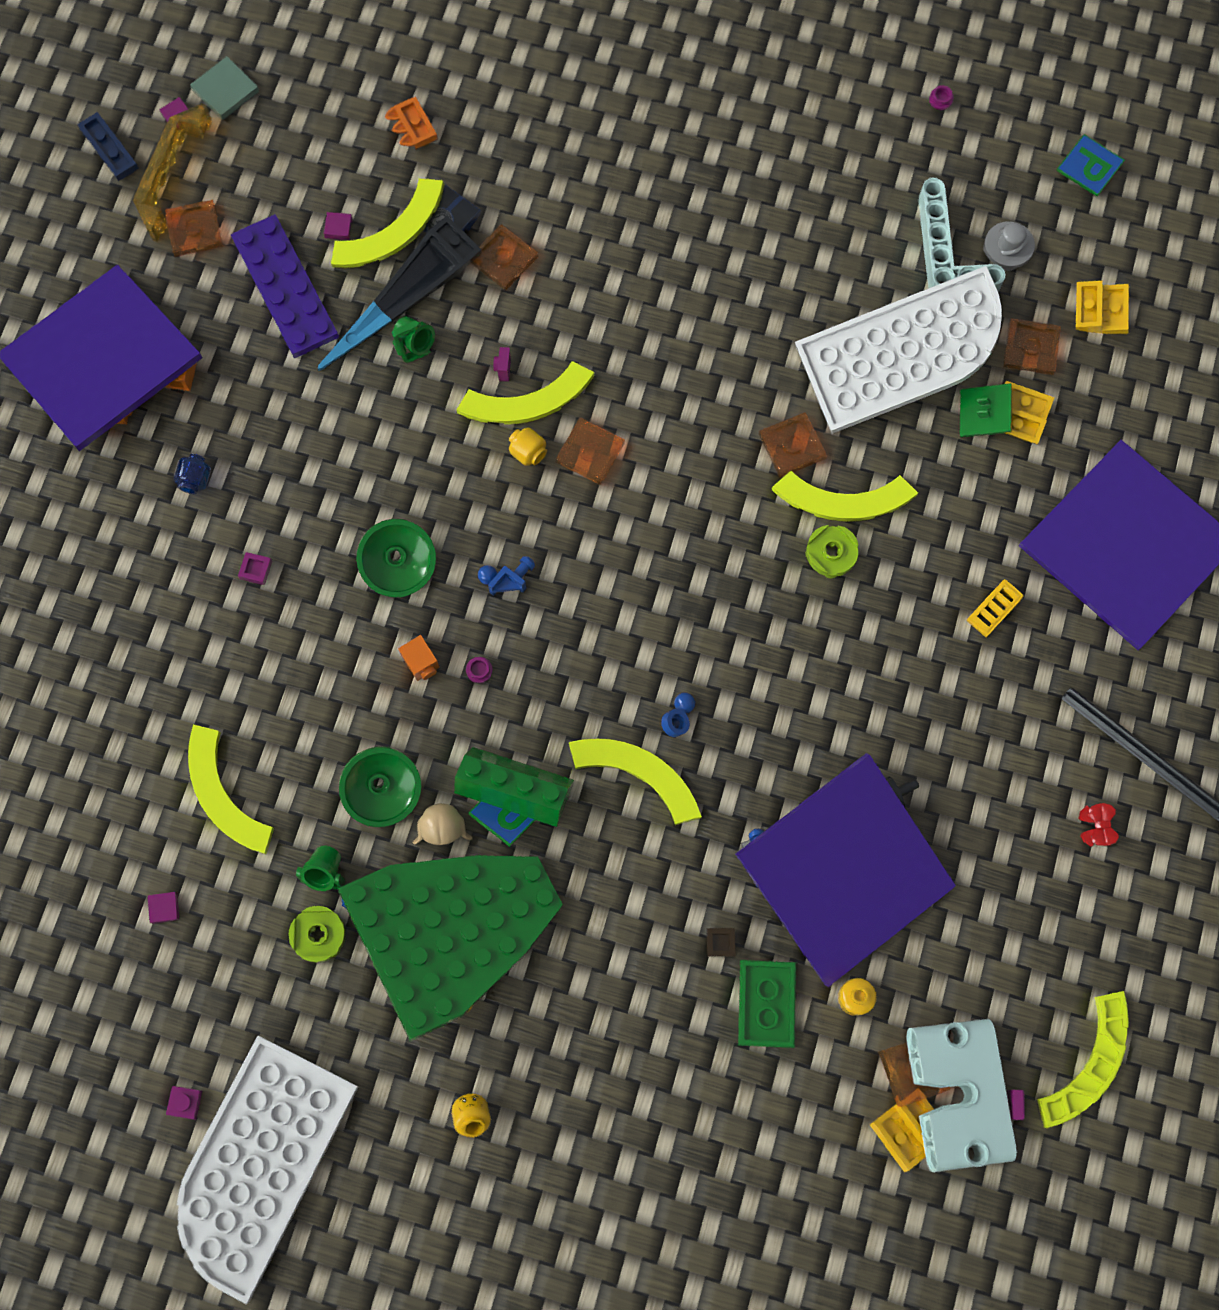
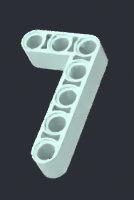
[919,178,1005,292]

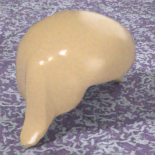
[413,803,473,845]

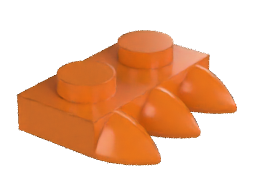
[385,96,438,149]

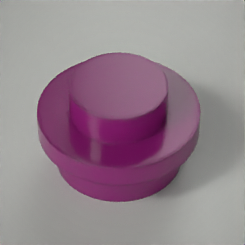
[929,85,954,110]
[466,657,493,683]

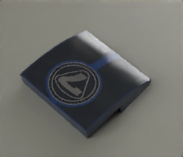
[424,184,482,232]

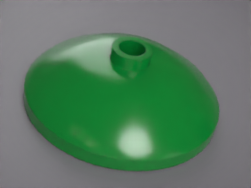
[356,519,436,597]
[339,747,421,827]

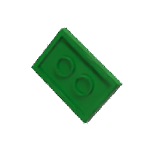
[738,960,796,1048]

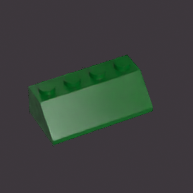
[454,747,574,827]

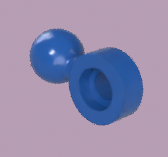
[661,693,695,737]

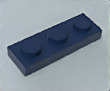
[77,112,139,182]

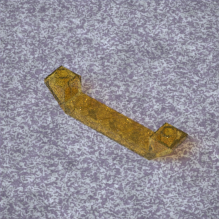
[133,104,212,242]

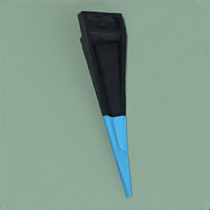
[318,215,481,371]

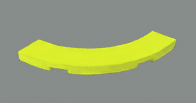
[331,178,445,268]
[456,361,594,425]
[772,471,918,521]
[188,725,274,855]
[569,739,702,825]
[1037,991,1129,1128]

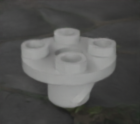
[983,222,1035,271]

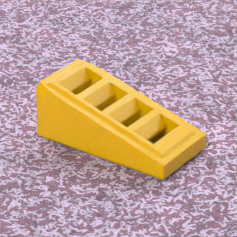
[966,579,1024,637]

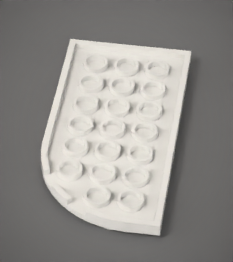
[795,266,1002,434]
[177,1036,359,1304]

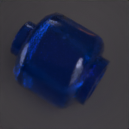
[173,454,211,494]

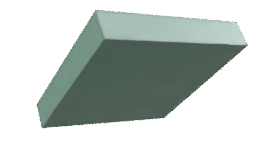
[190,56,259,120]

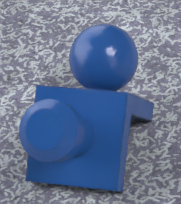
[478,556,535,596]

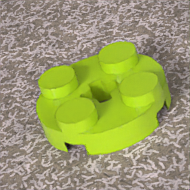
[805,525,859,579]
[289,906,346,963]

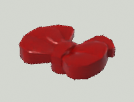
[1078,803,1119,847]

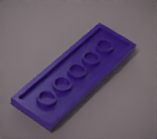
[230,214,339,359]

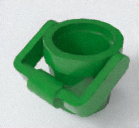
[392,316,435,363]
[296,846,346,891]

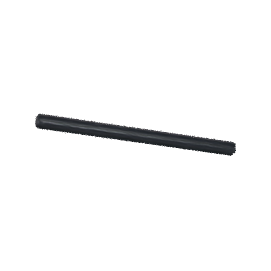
[1062,688,1219,821]

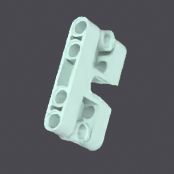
[906,1019,1016,1172]

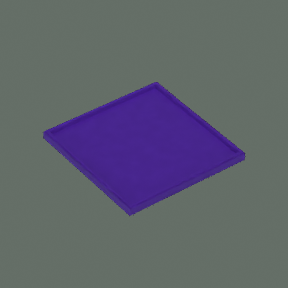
[0,264,203,452]
[1019,440,1219,650]
[735,754,956,987]

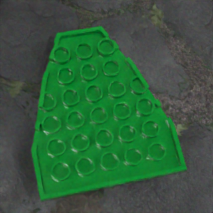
[338,855,563,1042]

